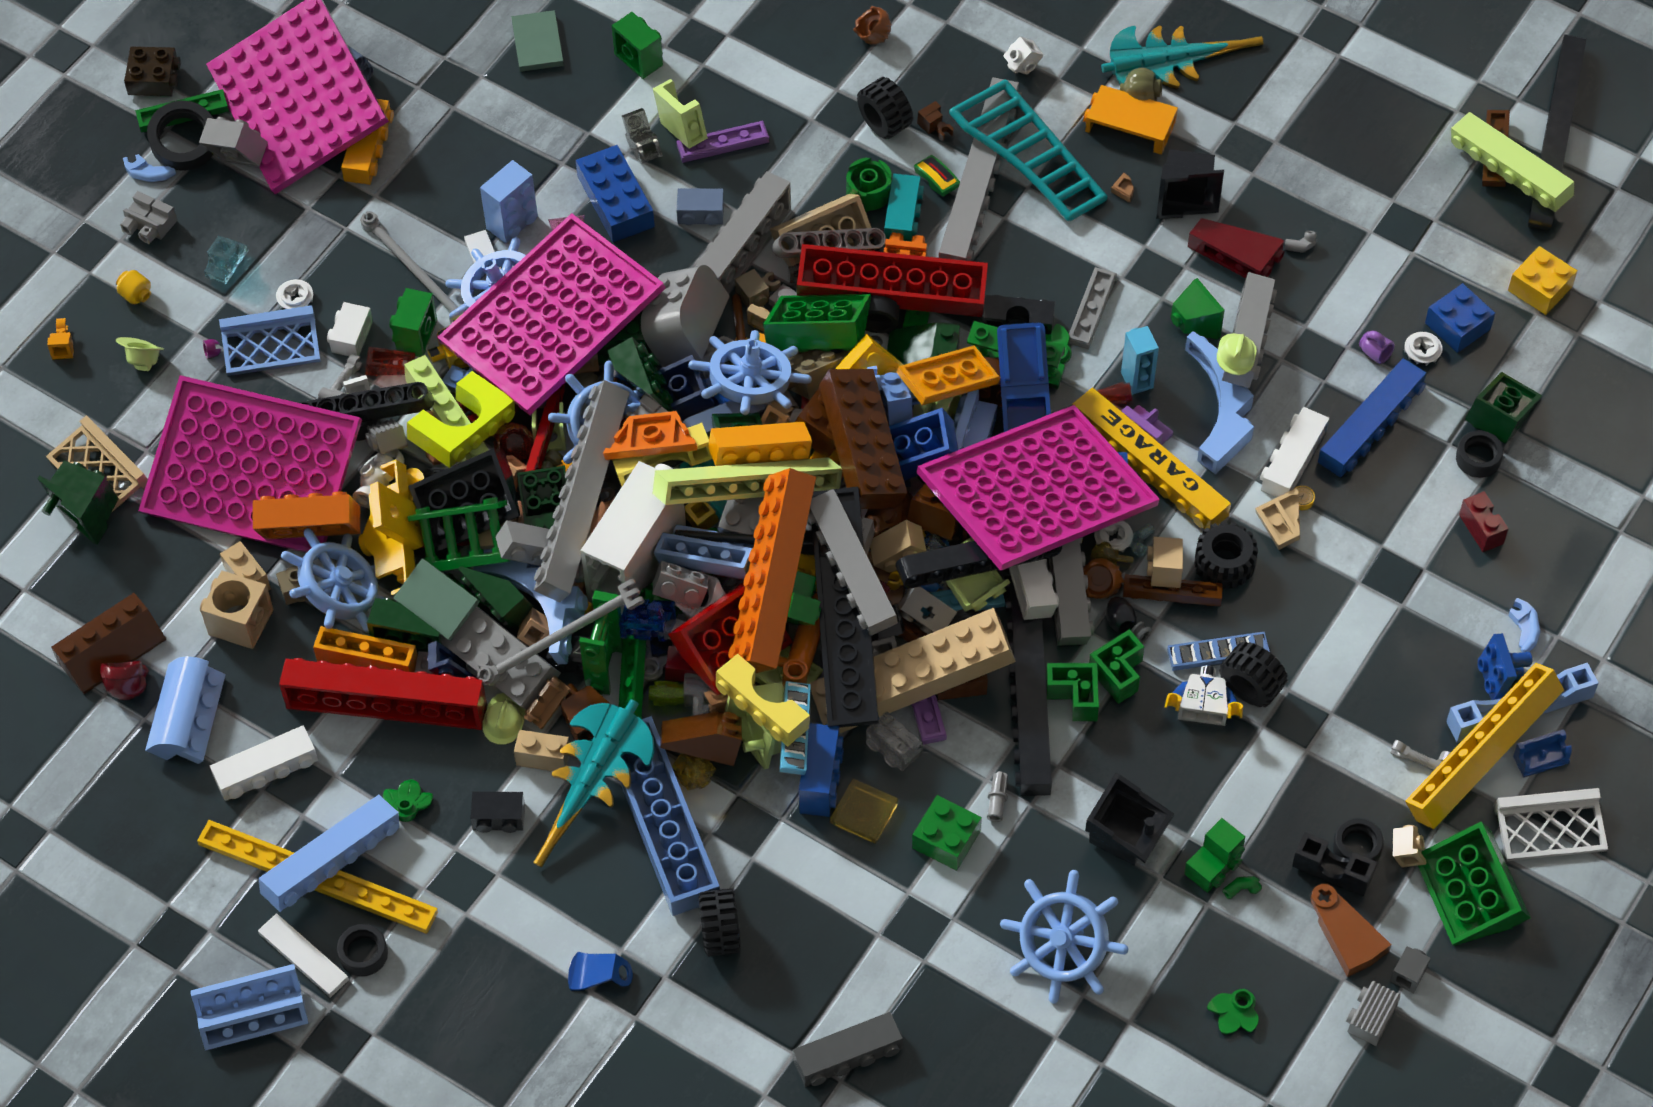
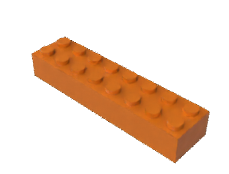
[728,468,816,673]

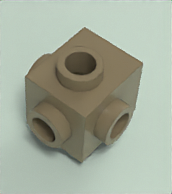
[276,566,307,605]

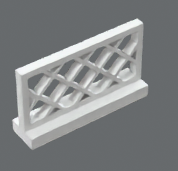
[1493,788,1608,861]

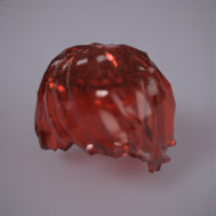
[493,422,534,462]

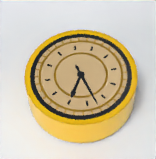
[1294,486,1315,510]

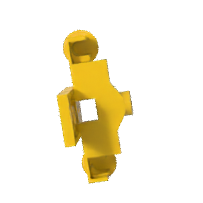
[359,459,425,596]

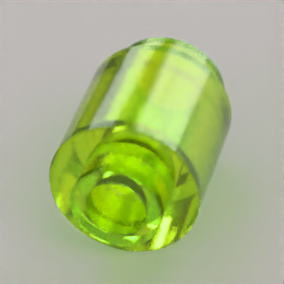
[649,681,684,706]

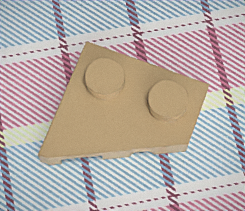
[1255,488,1300,550]

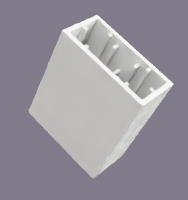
[580,461,686,620]

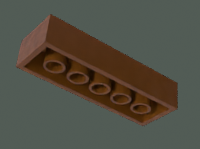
[819,369,907,509]

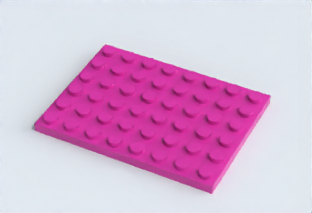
[206,0,389,194]
[437,213,666,415]
[138,375,362,553]
[917,405,1160,571]

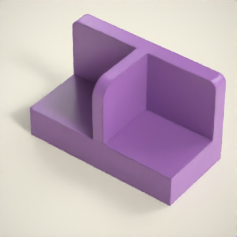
[1121,405,1173,445]

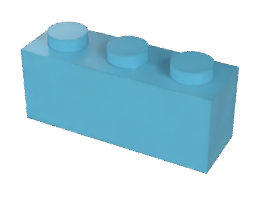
[1121,326,1159,395]

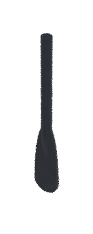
[674,530,829,556]

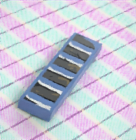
[1167,632,1270,671]

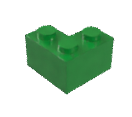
[787,571,821,625]
[1089,629,1145,704]
[1046,663,1099,721]
[1184,818,1246,893]

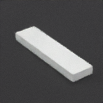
[258,913,349,998]

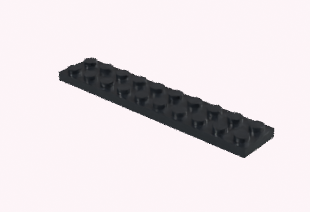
[812,487,879,728]

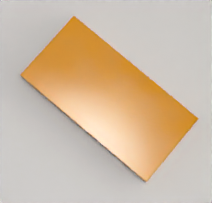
[896,345,1000,405]

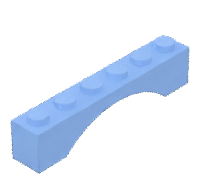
[1446,663,1599,742]

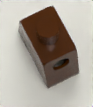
[560,684,611,740]

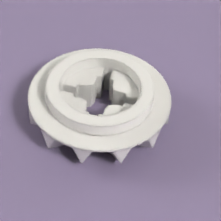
[276,279,313,309]
[1404,332,1442,366]
[1094,520,1133,554]

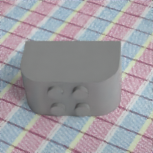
[641,265,729,367]

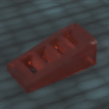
[365,347,415,376]

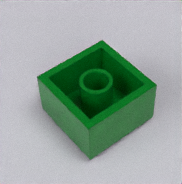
[612,12,663,79]
[389,288,438,357]
[912,795,982,871]

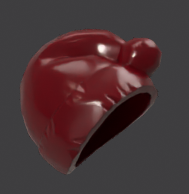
[100,661,149,700]

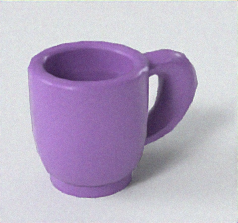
[1359,330,1395,364]

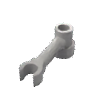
[318,354,363,399]
[1390,740,1451,770]

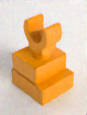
[47,318,74,359]

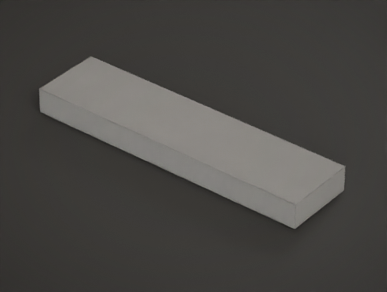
[1069,267,1117,350]

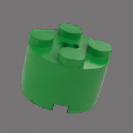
[846,158,892,213]

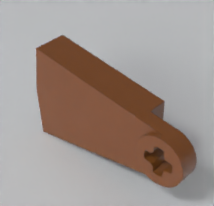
[1311,884,1392,977]

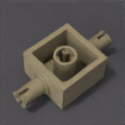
[771,349,850,400]

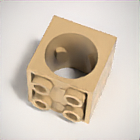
[200,570,274,649]

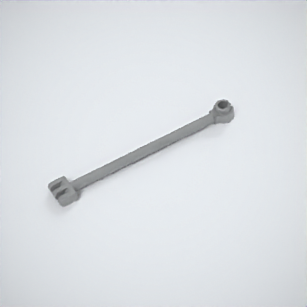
[360,211,458,324]
[477,579,644,686]

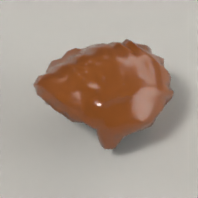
[853,6,892,44]
[1083,558,1124,599]

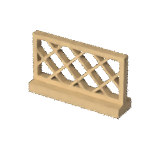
[46,415,148,512]

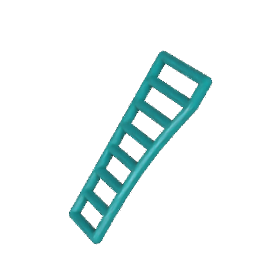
[949,80,1108,221]

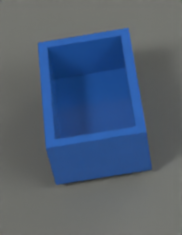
[799,723,844,817]

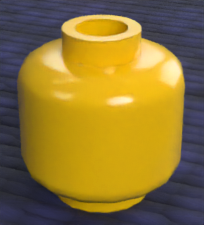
[116,270,151,304]

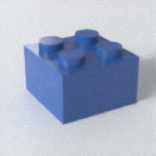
[1425,283,1495,353]

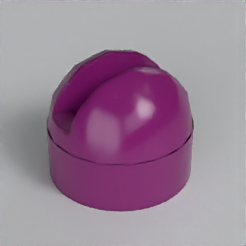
[203,339,221,359]

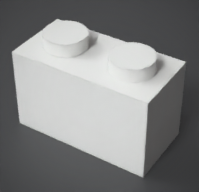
[327,302,373,356]

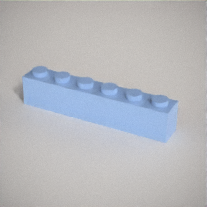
[259,794,399,912]

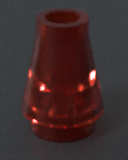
[1097,381,1132,404]

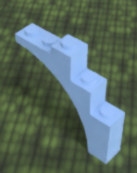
[1185,331,1254,475]
[473,549,588,665]

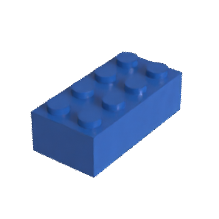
[576,145,655,242]
[889,408,958,480]

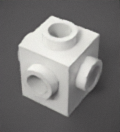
[1003,36,1044,75]

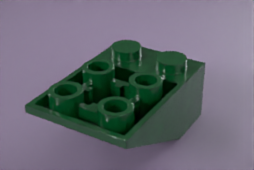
[608,337,673,412]
[517,465,567,529]
[458,566,538,632]

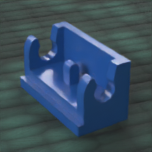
[1513,729,1572,778]

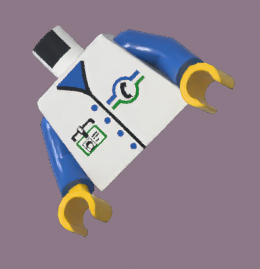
[1164,665,1243,726]

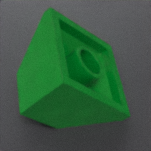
[1171,278,1225,339]

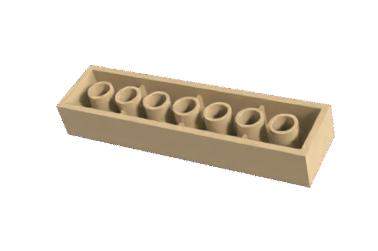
[809,608,1016,734]

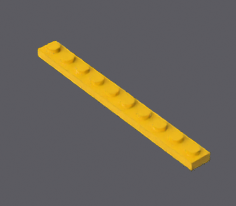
[197,820,438,934]

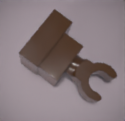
[917,101,954,141]

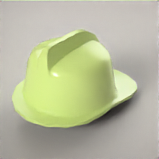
[1217,333,1257,375]
[116,337,164,371]
[483,693,526,744]

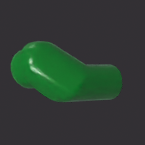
[1222,876,1262,899]

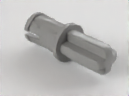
[987,771,1008,822]

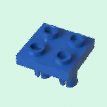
[1478,633,1533,700]

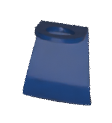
[568,952,633,991]

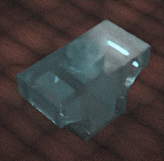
[204,235,248,285]

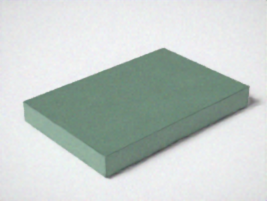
[511,10,564,72]
[393,558,480,641]

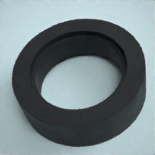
[147,100,213,171]

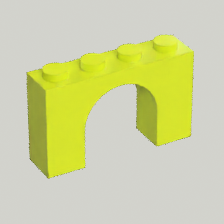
[407,371,515,468]

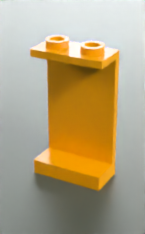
[1083,85,1178,155]

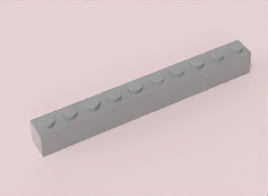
[939,77,1022,261]
[534,380,630,602]

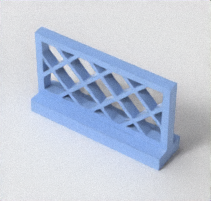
[219,305,321,376]

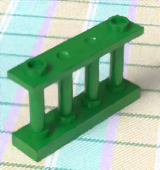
[967,321,1065,389]
[407,497,511,571]
[579,590,624,695]

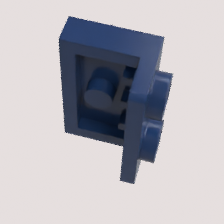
[427,641,477,678]

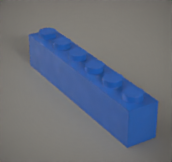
[1318,358,1426,478]

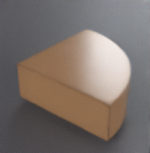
[1111,173,1134,203]

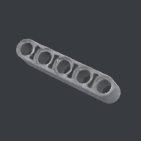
[772,228,886,258]

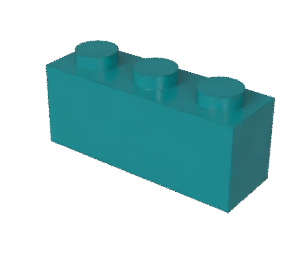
[884,173,924,242]

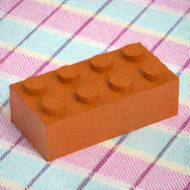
[253,491,360,540]

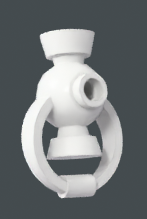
[353,450,404,508]

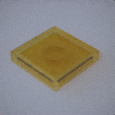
[830,778,898,844]

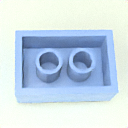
[480,160,538,244]

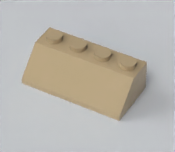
[770,194,873,273]

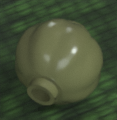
[1120,68,1162,101]

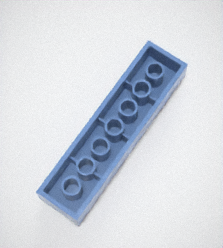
[620,716,720,916]

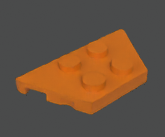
[603,411,697,460]

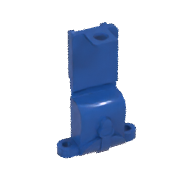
[997,322,1051,432]

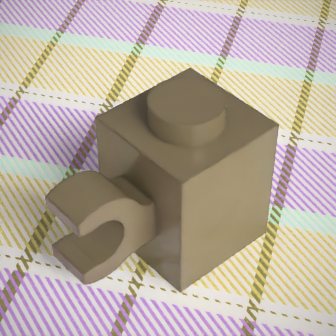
[734,269,781,308]

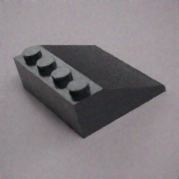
[408,448,520,553]

